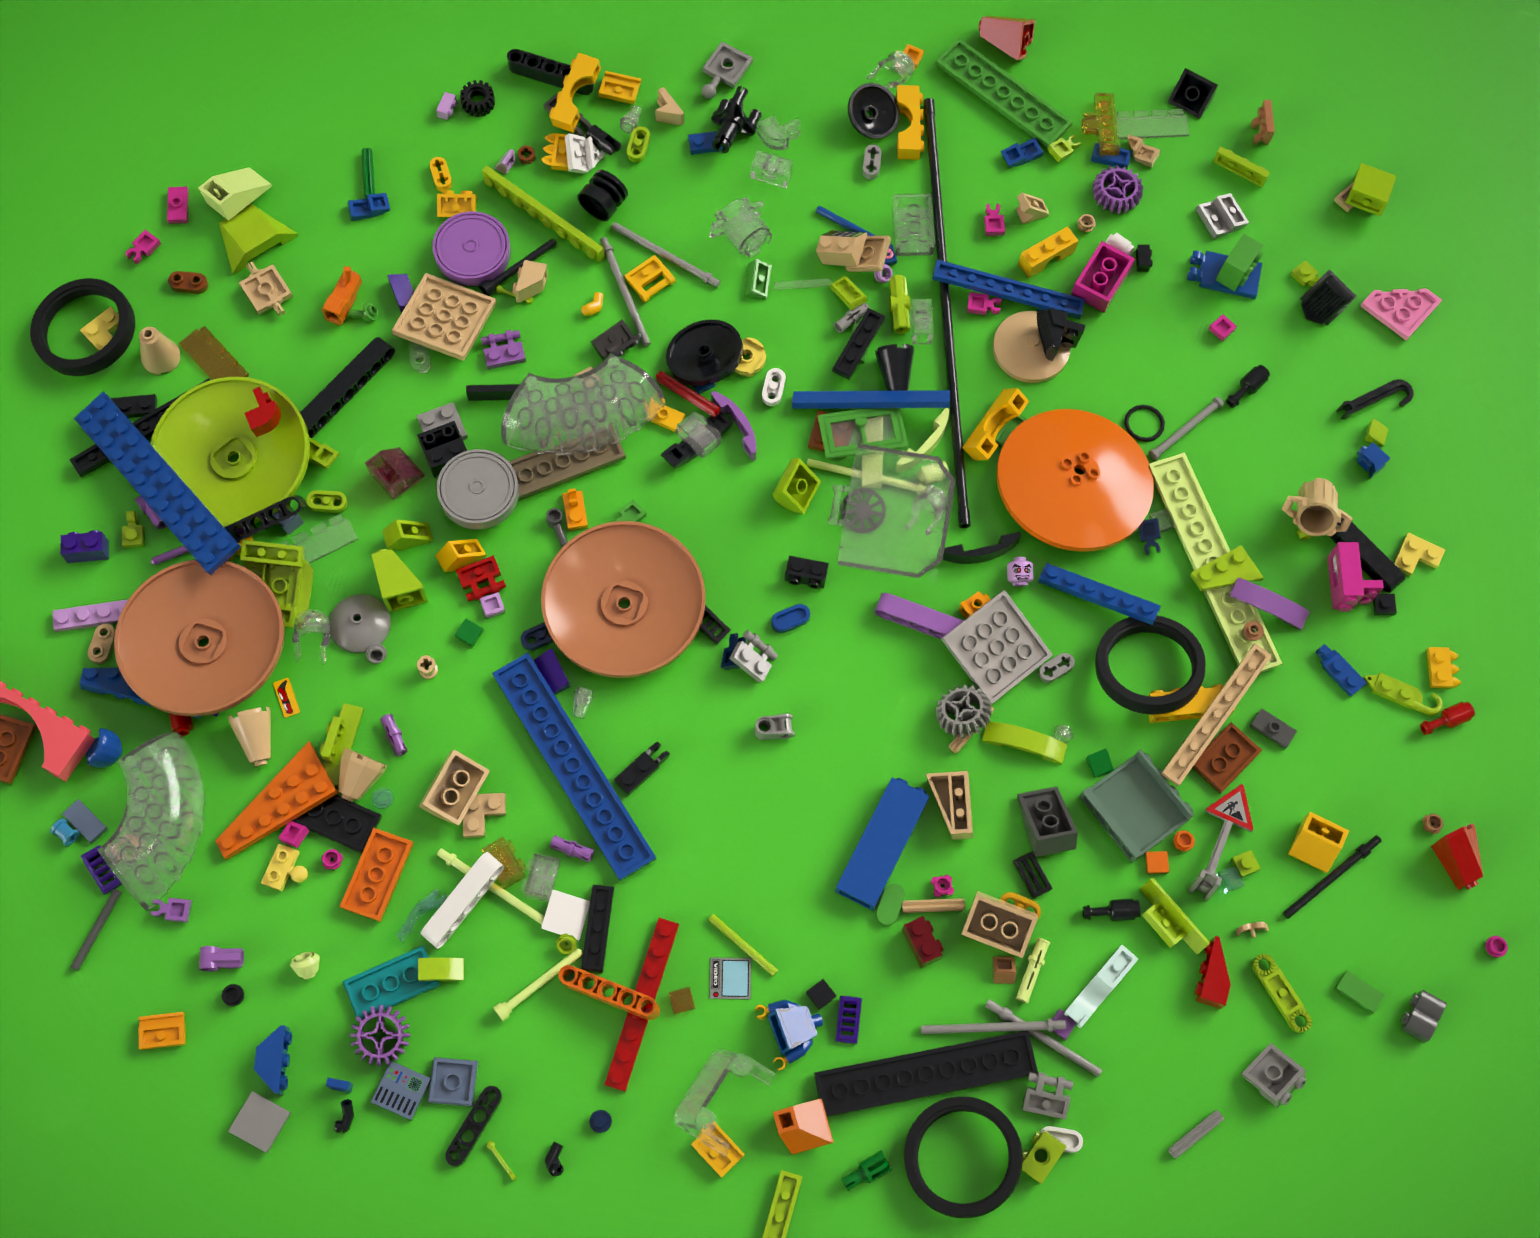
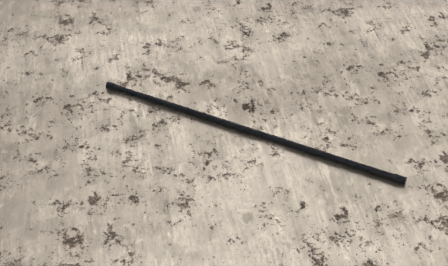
[923,98,971,528]

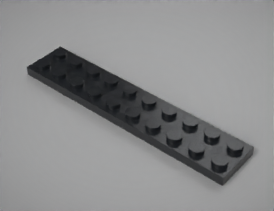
[814,1031,1038,1117]

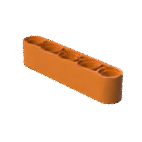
[558,965,660,1020]

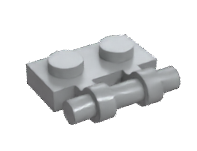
[729,630,778,683]
[1022,1072,1073,1120]

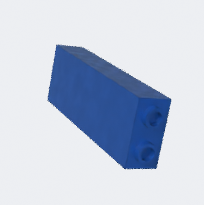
[835,777,930,911]

